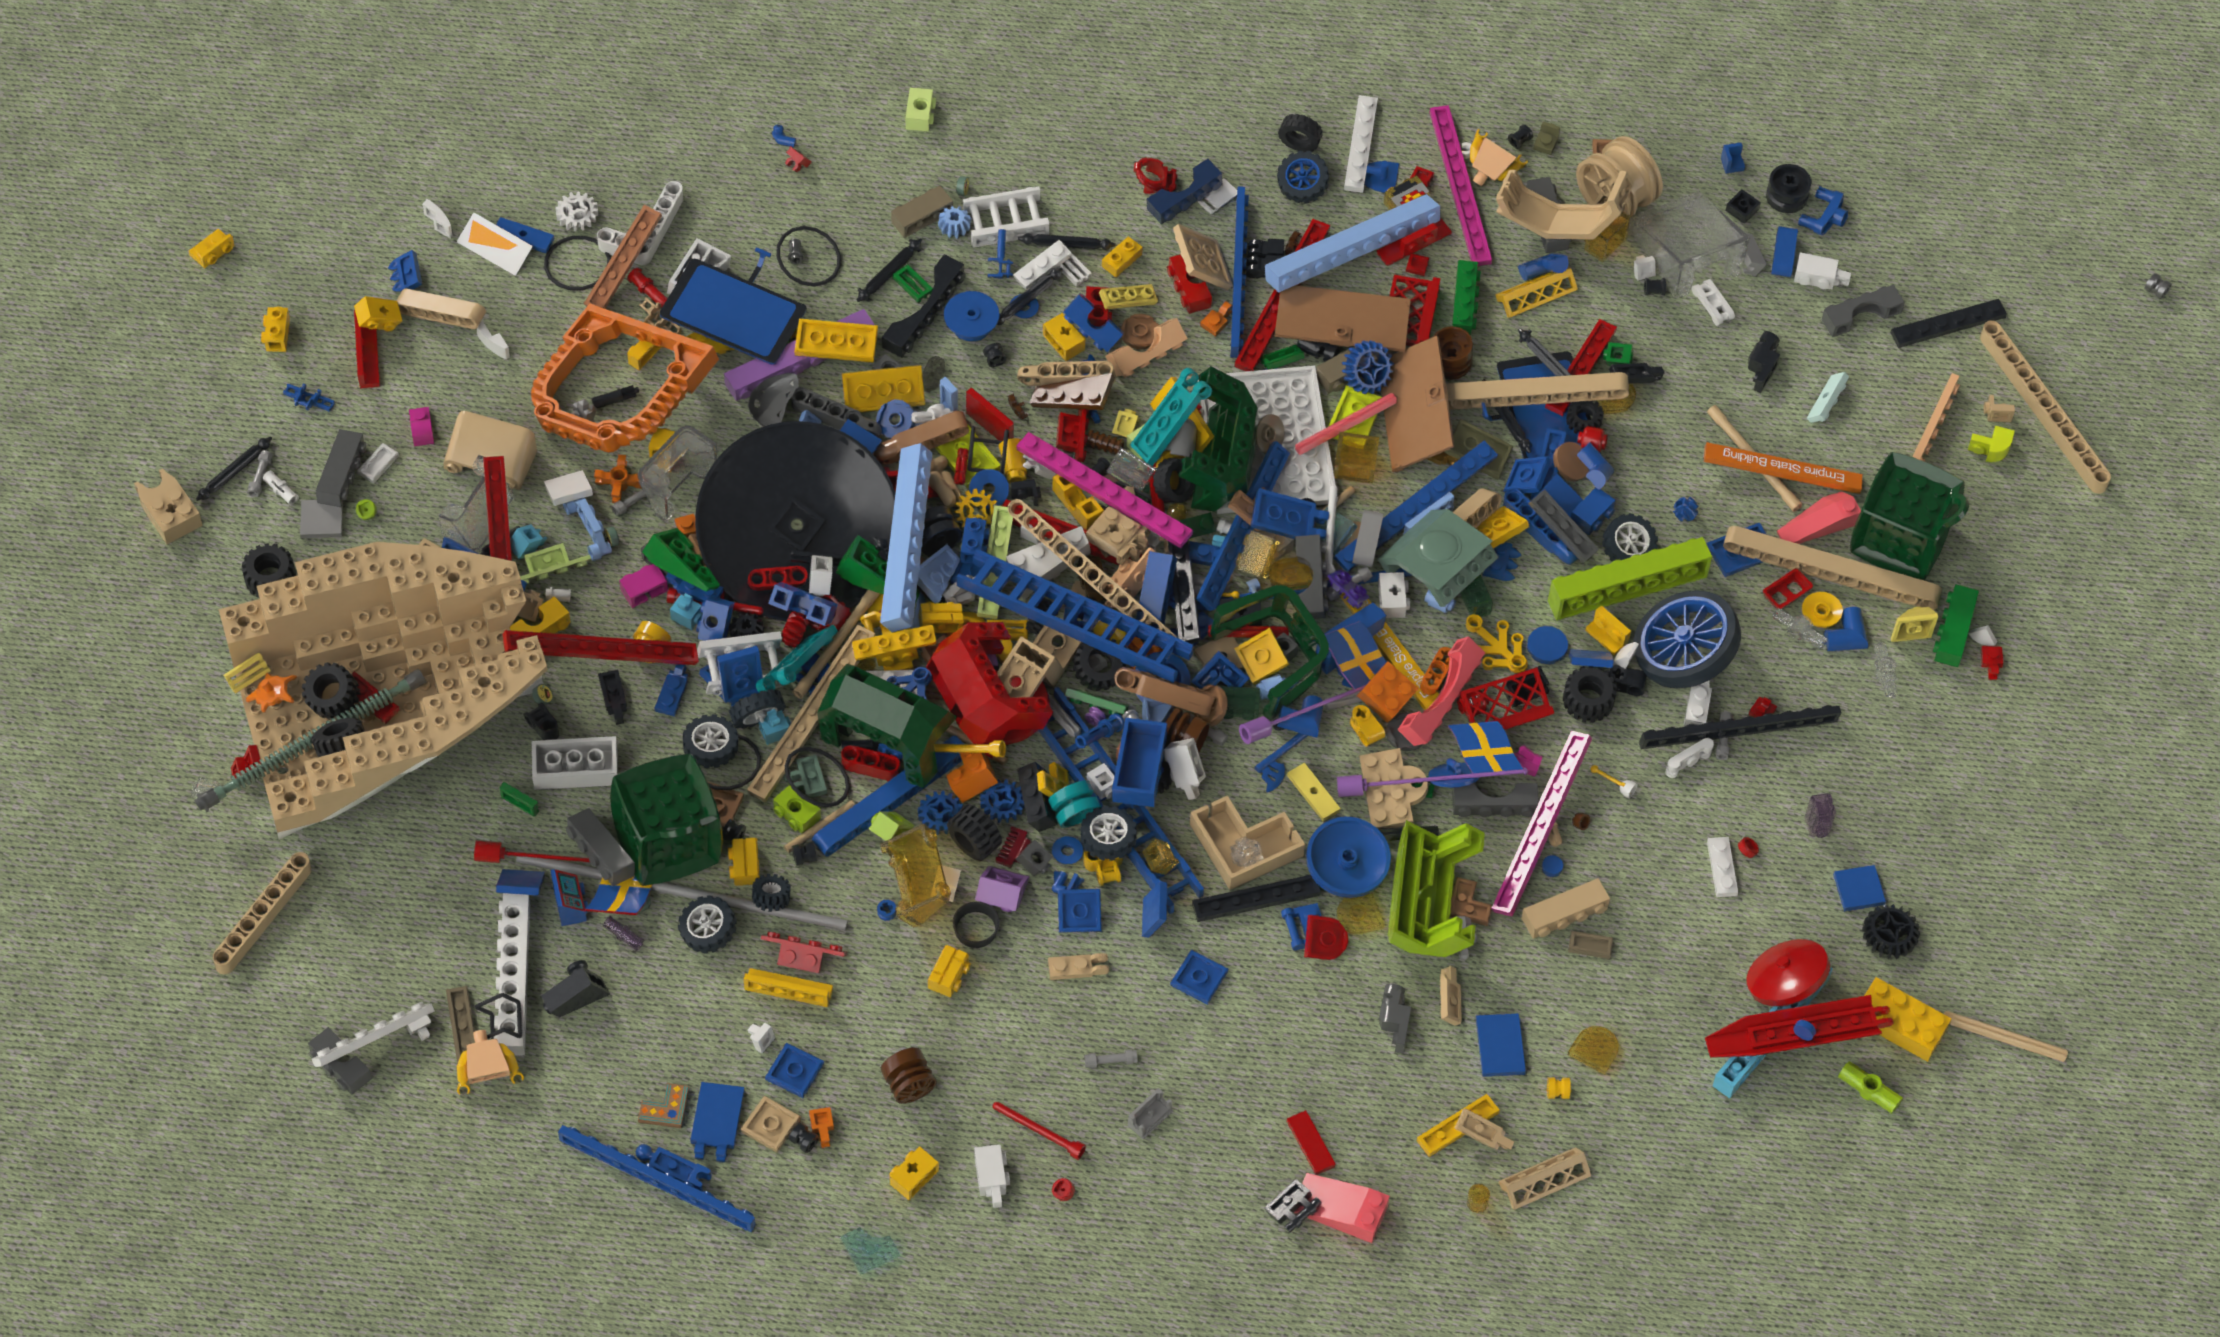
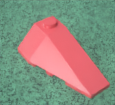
[1777,491,1861,544]

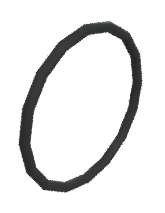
[776,226,841,287]
[544,236,611,291]
[700,734,761,790]
[784,747,850,808]

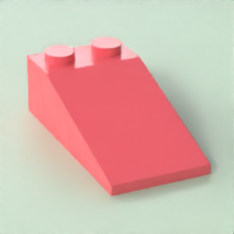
[1294,1173,1390,1243]

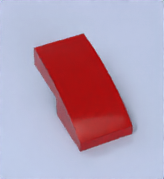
[231,745,260,778]

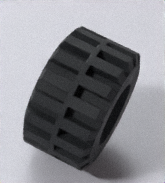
[242,543,296,598]
[1073,635,1126,691]
[302,662,360,720]
[1563,666,1617,723]
[311,718,365,757]
[947,805,1002,861]

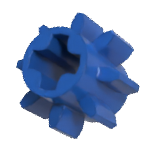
[1673,497,1699,522]

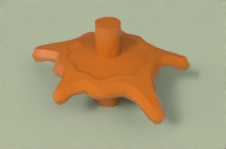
[246,673,297,713]

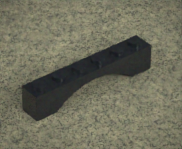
[882,254,966,358]

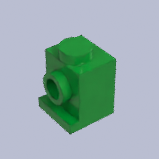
[1603,342,1634,366]

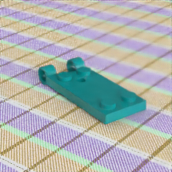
[1130,367,1212,466]
[756,624,838,693]

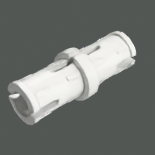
[263,470,299,505]

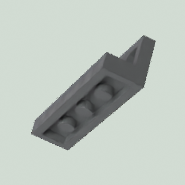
[1529,489,1599,564]

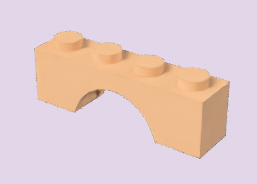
[1105,318,1188,378]

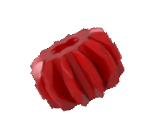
[781,611,809,648]

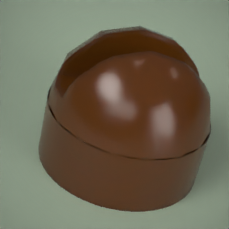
[1572,812,1590,830]

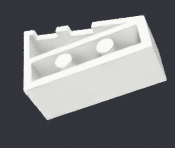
[667,238,731,295]

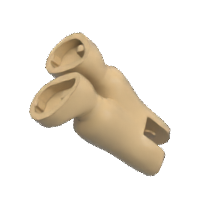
[929,456,963,507]

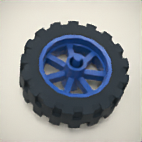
[1277,151,1330,204]

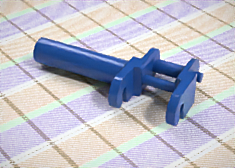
[987,229,1013,279]

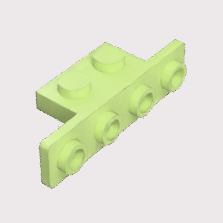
[520,543,591,584]

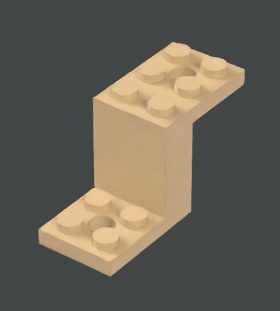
[997,616,1083,698]

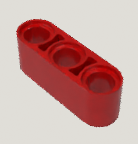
[748,566,808,591]
[841,745,900,781]

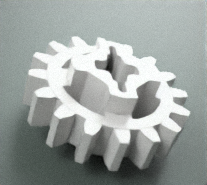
[555,192,598,231]

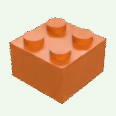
[1357,661,1419,723]

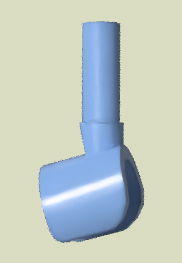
[1246,578,1261,593]

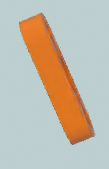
[1420,647,1451,695]

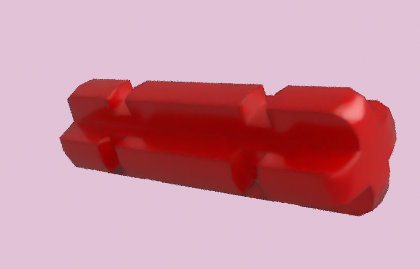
[954,448,968,485]

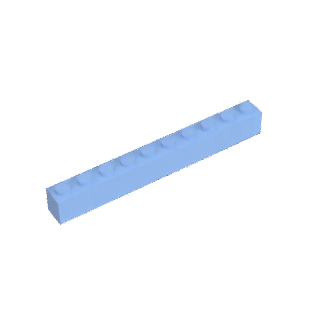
[1265,194,1440,292]
[880,443,932,632]

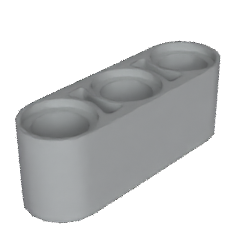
[1352,510,1384,567]

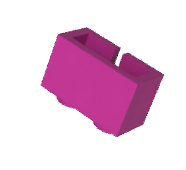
[619,564,668,608]

